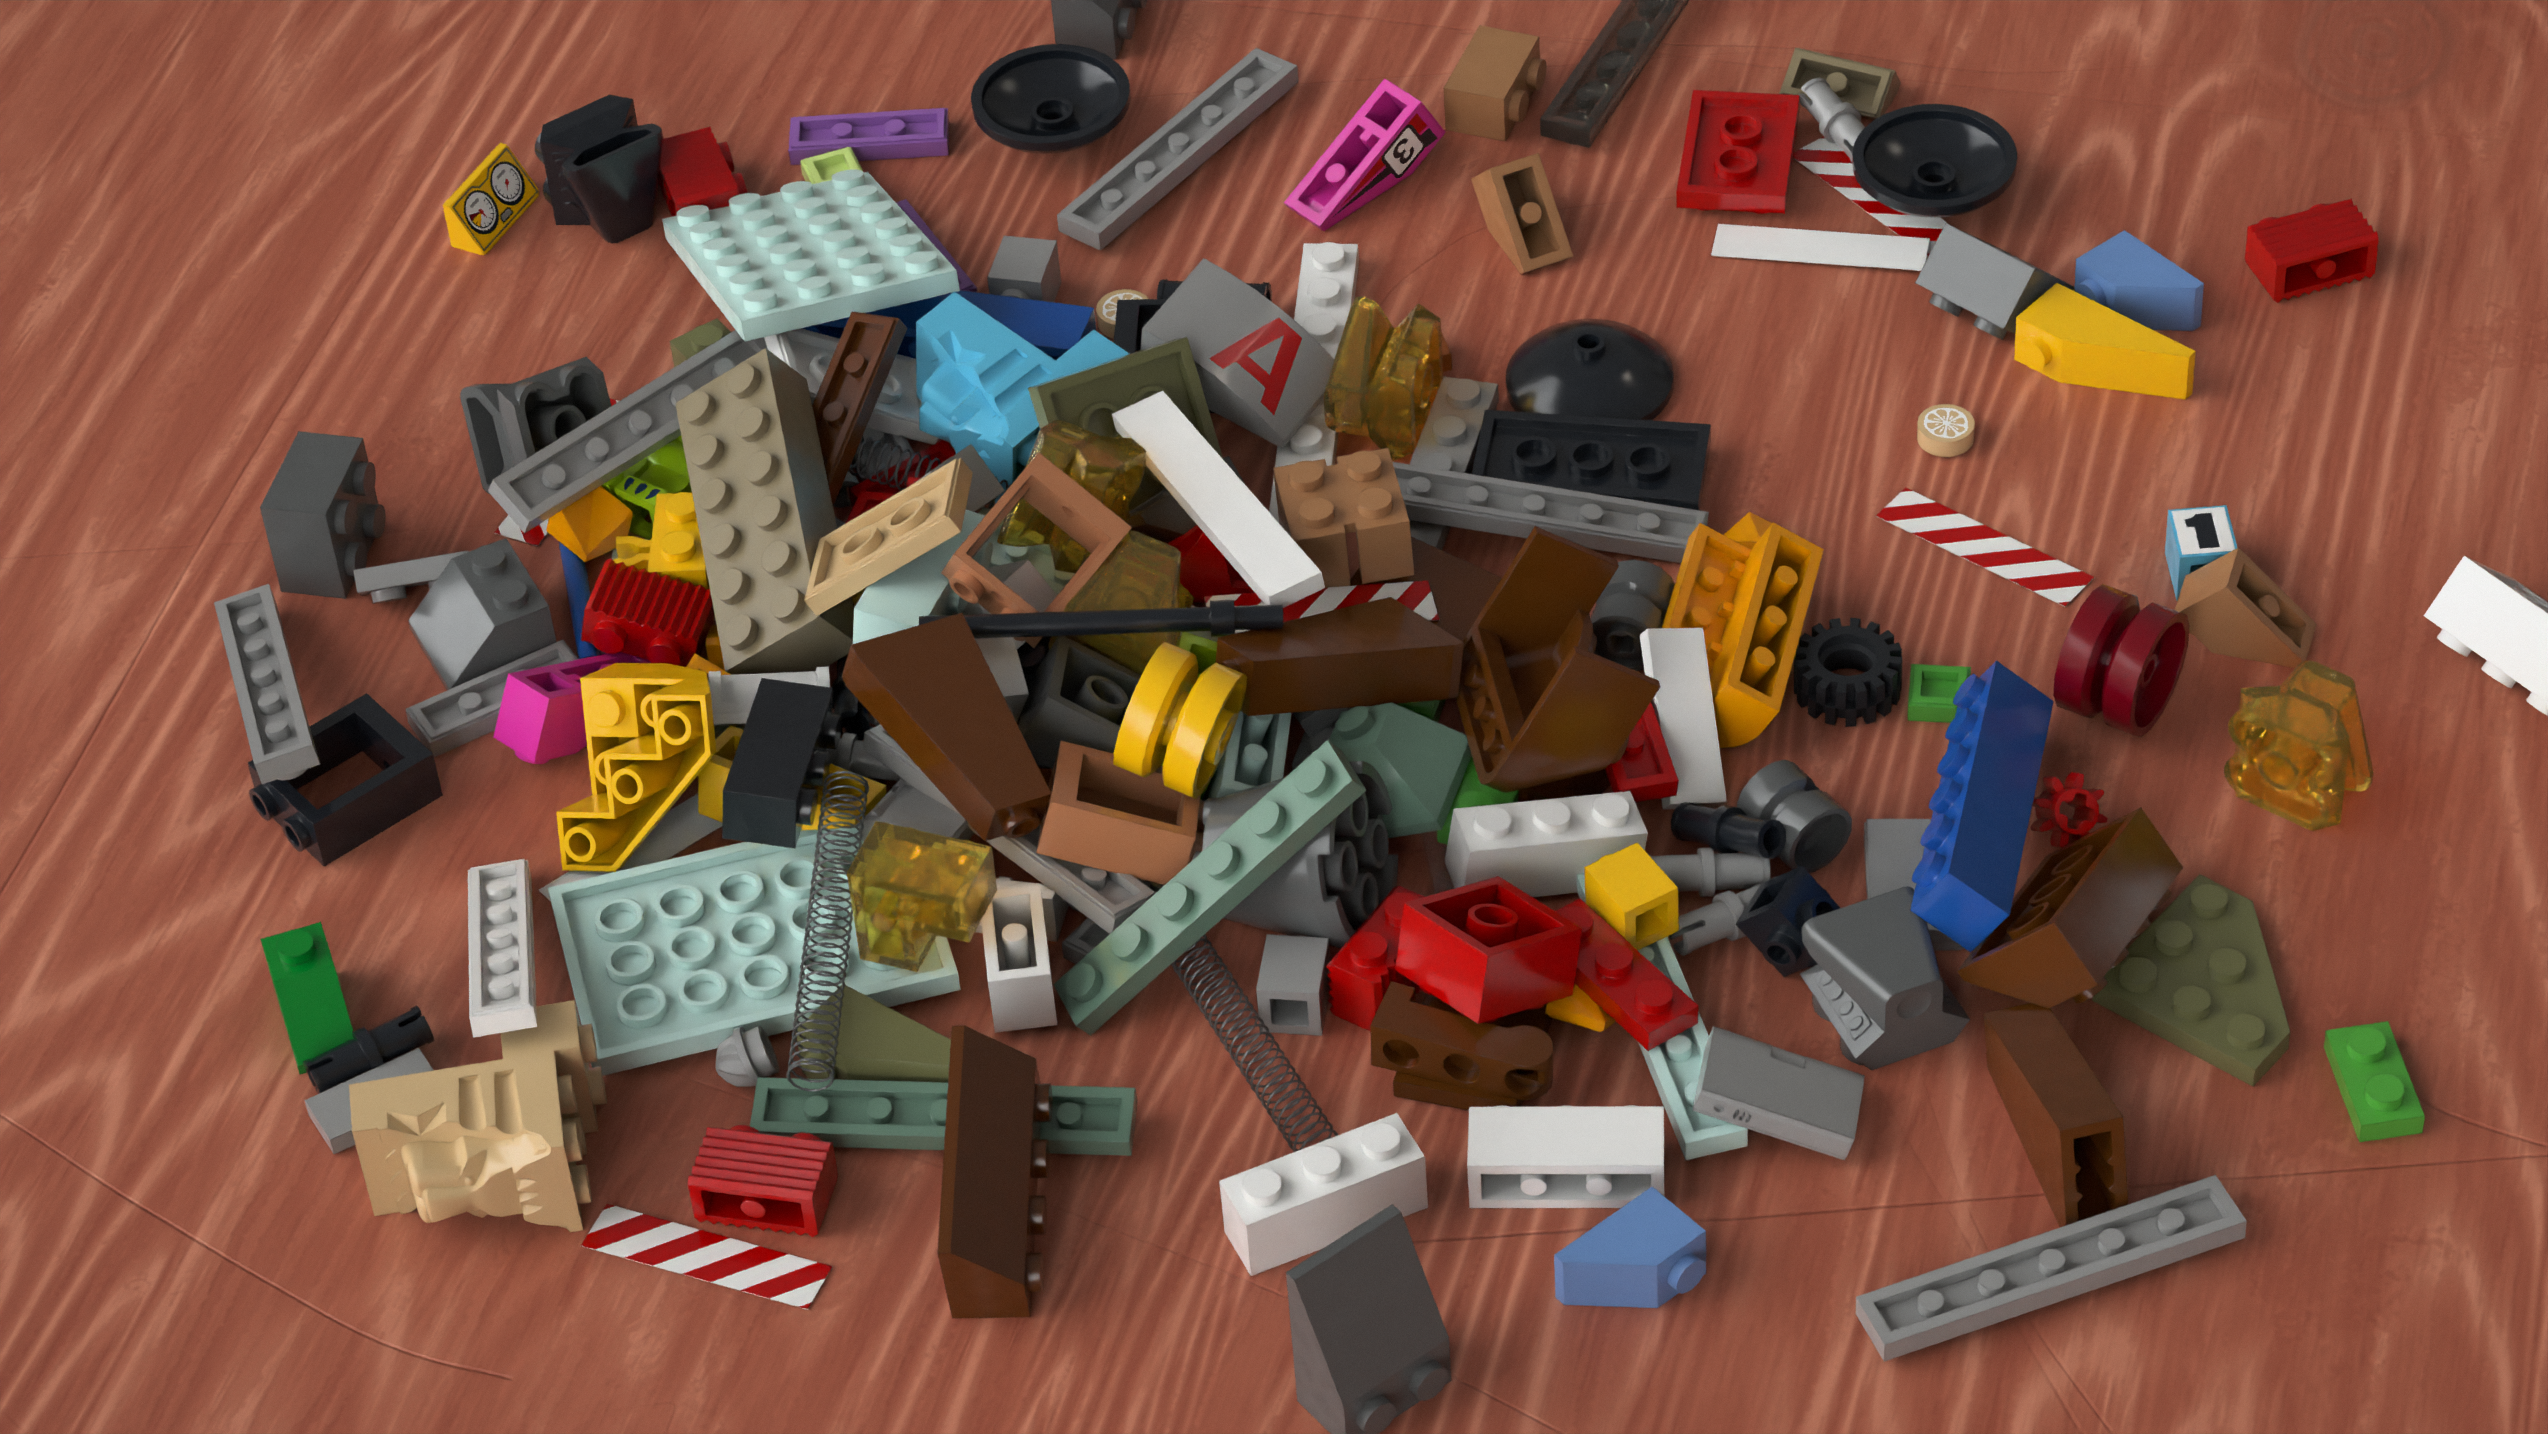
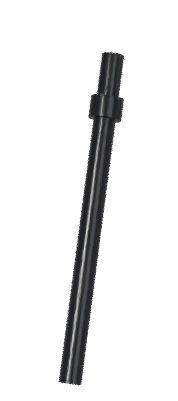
[919,600,1283,639]

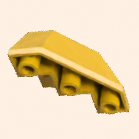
[556,663,716,872]

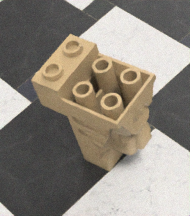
[349,1000,607,1232]

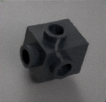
[1735,866,1840,977]

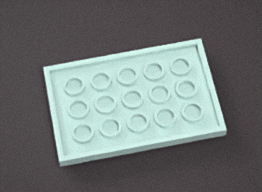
[662,169,960,342]
[548,812,961,1076]

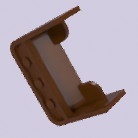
[1456,526,1661,793]

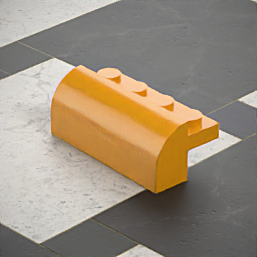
[1662,522,1824,748]

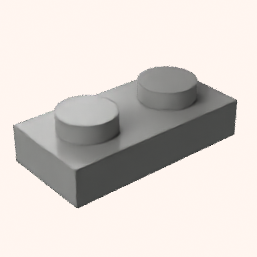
[353,550,469,604]

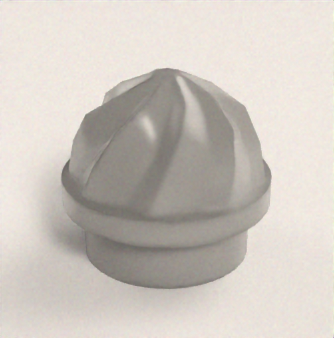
[715,1026,779,1087]

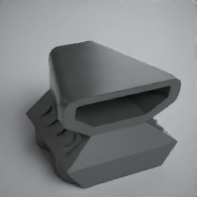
[460,357,611,495]
[1800,886,1970,1070]

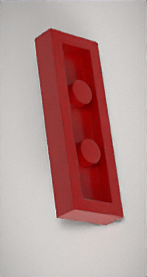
[1556,898,1699,1051]

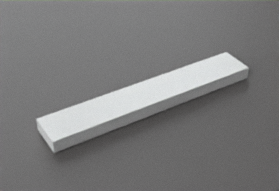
[1112,391,1325,608]
[468,859,537,1038]

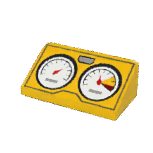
[443,143,539,255]

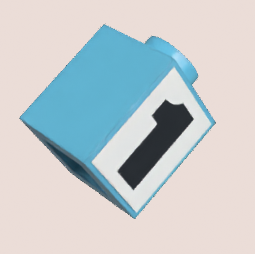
[2165,505,2238,601]

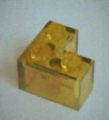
[847,821,997,972]

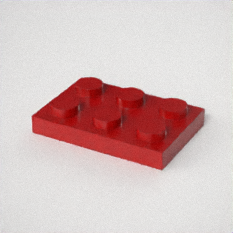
[1676,90,1800,214]

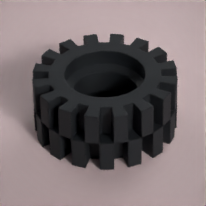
[1794,618,1902,727]

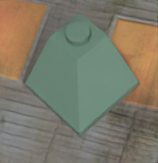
[1328,703,1472,838]

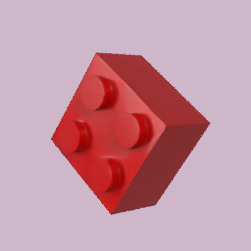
[1395,876,1583,1024]

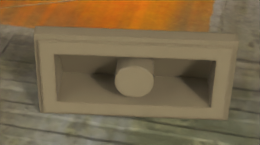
[1779,47,1901,120]

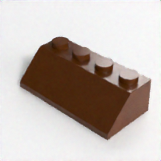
[1957,807,2183,1009]
[937,1026,1053,1318]

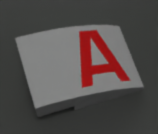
[1141,258,1343,448]

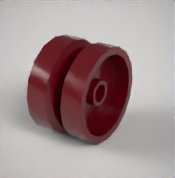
[2053,584,2190,737]

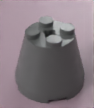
[1192,761,1398,948]

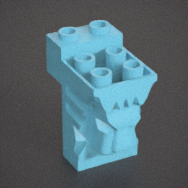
[916,291,1130,519]

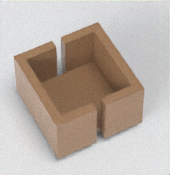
[1273,448,1414,588]

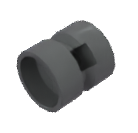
[1591,560,1675,671]
[1737,760,1852,873]

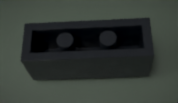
[722,678,842,849]

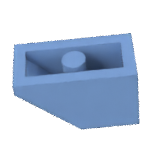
[2074,230,2204,331]
[1554,1187,1706,1308]

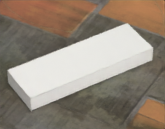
[1640,628,1727,810]

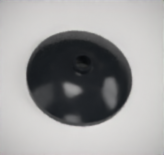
[971,44,1131,154]
[1852,104,2017,218]
[1505,319,1674,420]

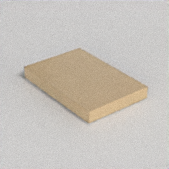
[804,458,973,616]

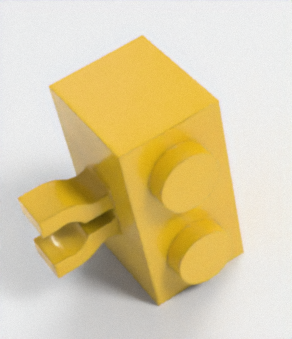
[613,492,715,620]

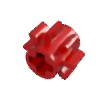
[2030,772,2108,848]

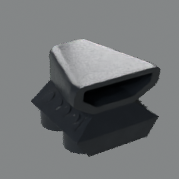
[535,95,663,243]

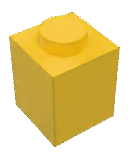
[1584,842,1679,950]

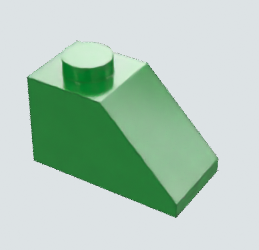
[261,922,353,1074]

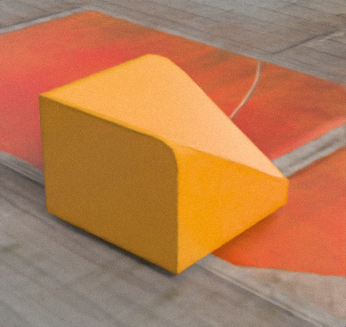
[546,486,633,562]

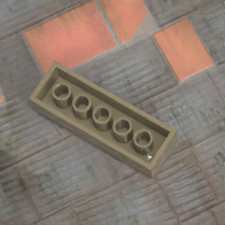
[675,348,854,675]

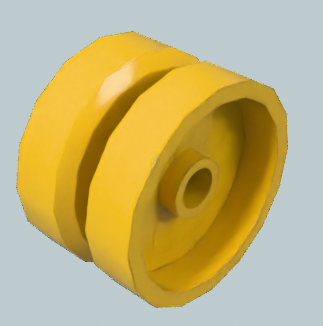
[1113,642,1247,799]

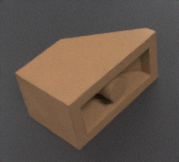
[1471,153,1573,274]
[2175,548,2316,668]

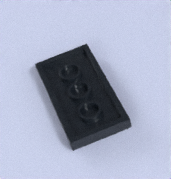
[1472,410,1711,510]

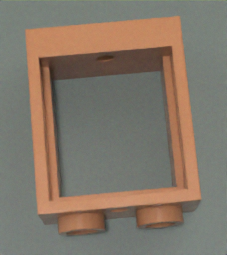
[941,452,1132,648]
[1036,741,1205,885]

